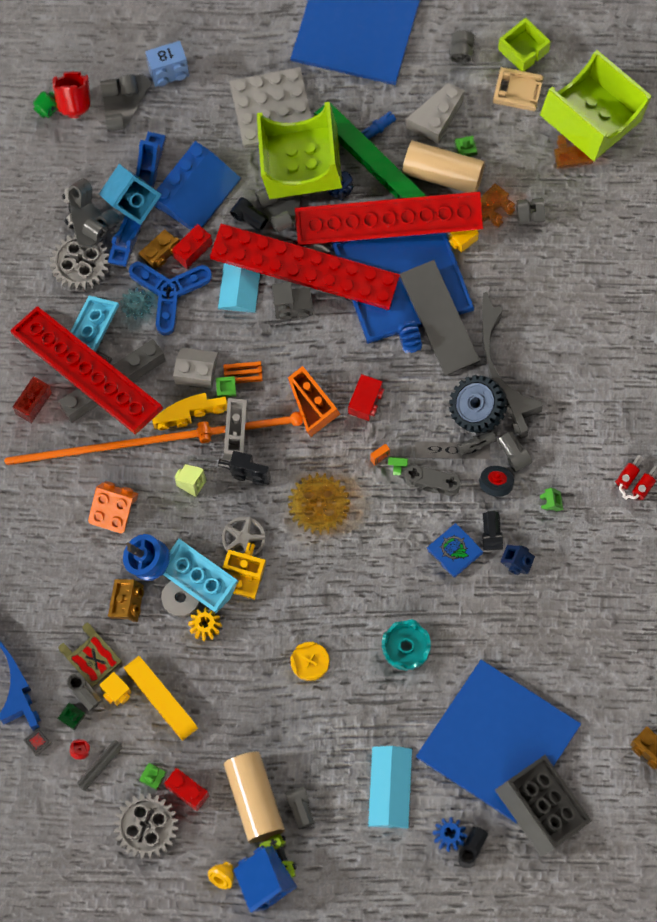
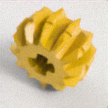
[188,607,222,642]

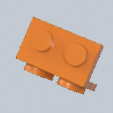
[88,481,139,533]

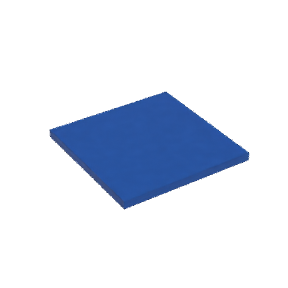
[291,0,420,85]
[332,233,474,344]
[416,660,581,824]

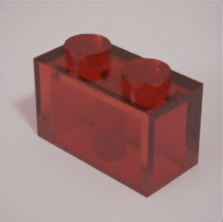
[13,376,52,424]

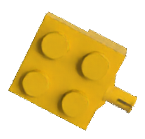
[222,543,266,600]

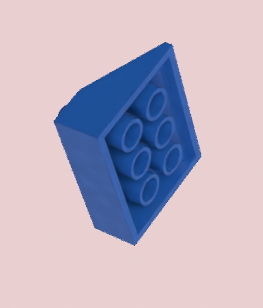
[154,141,241,230]

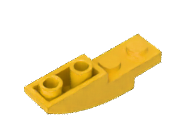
[152,393,227,431]

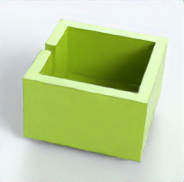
[498,17,551,72]

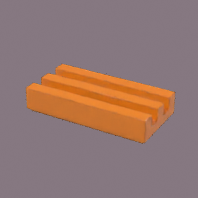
[223,361,263,384]

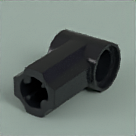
[230,197,269,231]
[482,511,503,550]
[458,826,489,868]

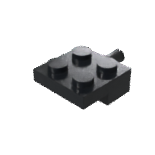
[218,450,271,486]

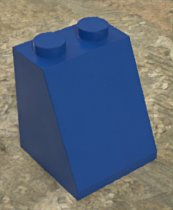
[233,845,297,913]

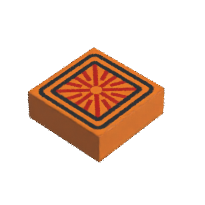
[370,444,390,466]

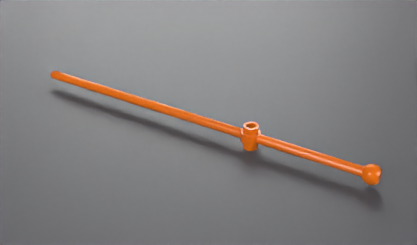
[4,411,303,465]

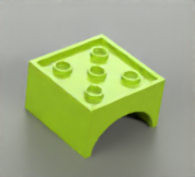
[540,50,652,161]
[257,102,342,199]

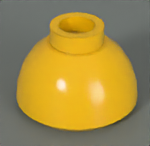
[208,862,234,889]

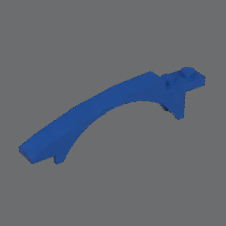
[108,132,166,267]
[0,641,41,732]

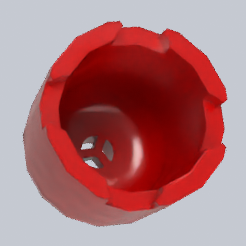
[52,71,91,118]

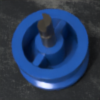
[123,534,170,581]

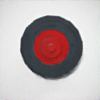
[479,466,514,497]

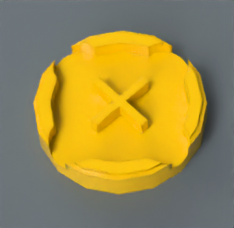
[290,642,330,681]

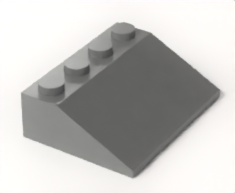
[495,755,592,857]

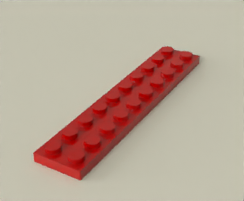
[295,192,484,245]
[210,223,400,310]
[10,306,163,435]

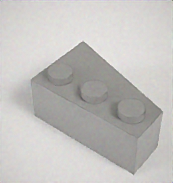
[406,83,464,144]

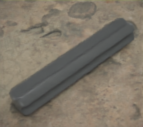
[77,740,122,791]

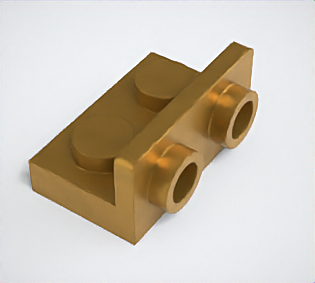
[138,229,180,270]
[108,579,144,622]
[630,726,657,770]

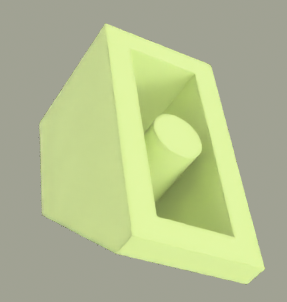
[175,464,206,497]

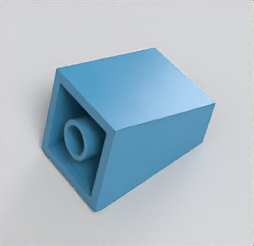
[99,164,162,225]

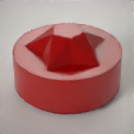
[69,739,90,760]

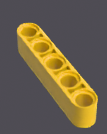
[123,655,198,741]

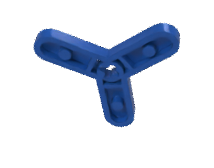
[129,262,212,335]

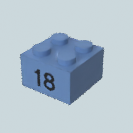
[145,41,189,87]

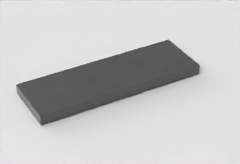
[399,260,480,376]

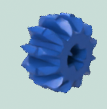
[398,321,422,353]
[433,817,467,852]

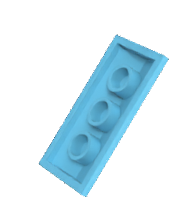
[218,263,260,313]
[70,296,120,352]
[163,539,238,613]
[368,746,412,829]

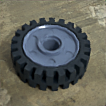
[449,375,507,433]

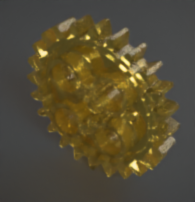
[288,473,350,535]

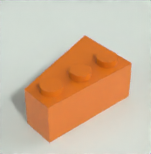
[288,366,340,438]

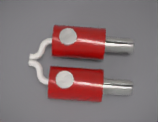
[615,455,657,500]

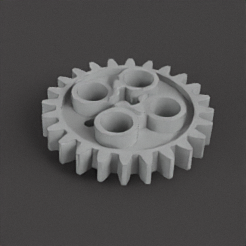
[50,233,111,291]
[114,793,179,860]

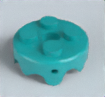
[382,619,431,671]

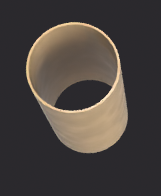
[402,140,485,193]
[224,752,285,843]

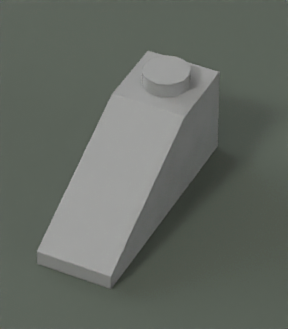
[223,398,247,460]

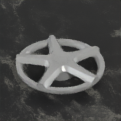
[222,517,265,556]

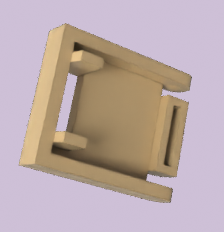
[493,67,543,111]

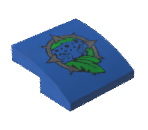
[427,523,483,578]

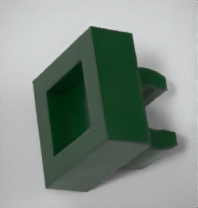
[58,702,86,731]

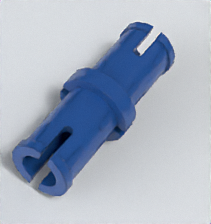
[361,111,396,140]

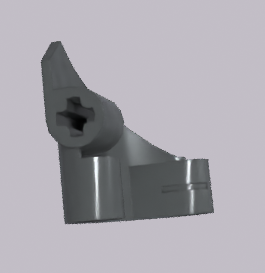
[100,74,152,132]
[68,178,119,248]
[255,188,302,232]

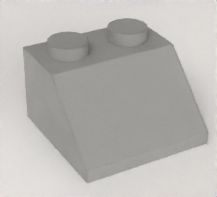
[173,348,218,389]

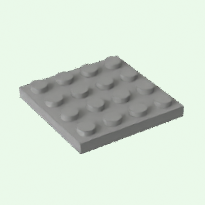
[229,67,312,148]

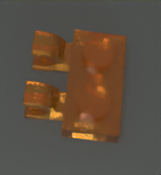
[554,135,594,169]
[481,183,515,228]

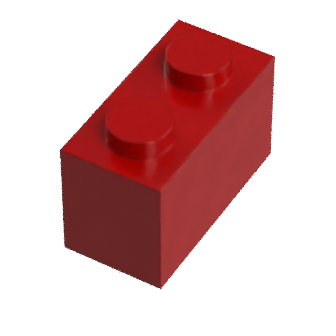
[172,224,213,269]
[348,374,385,421]
[164,768,209,811]

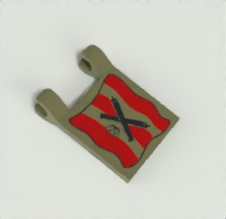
[58,623,122,688]

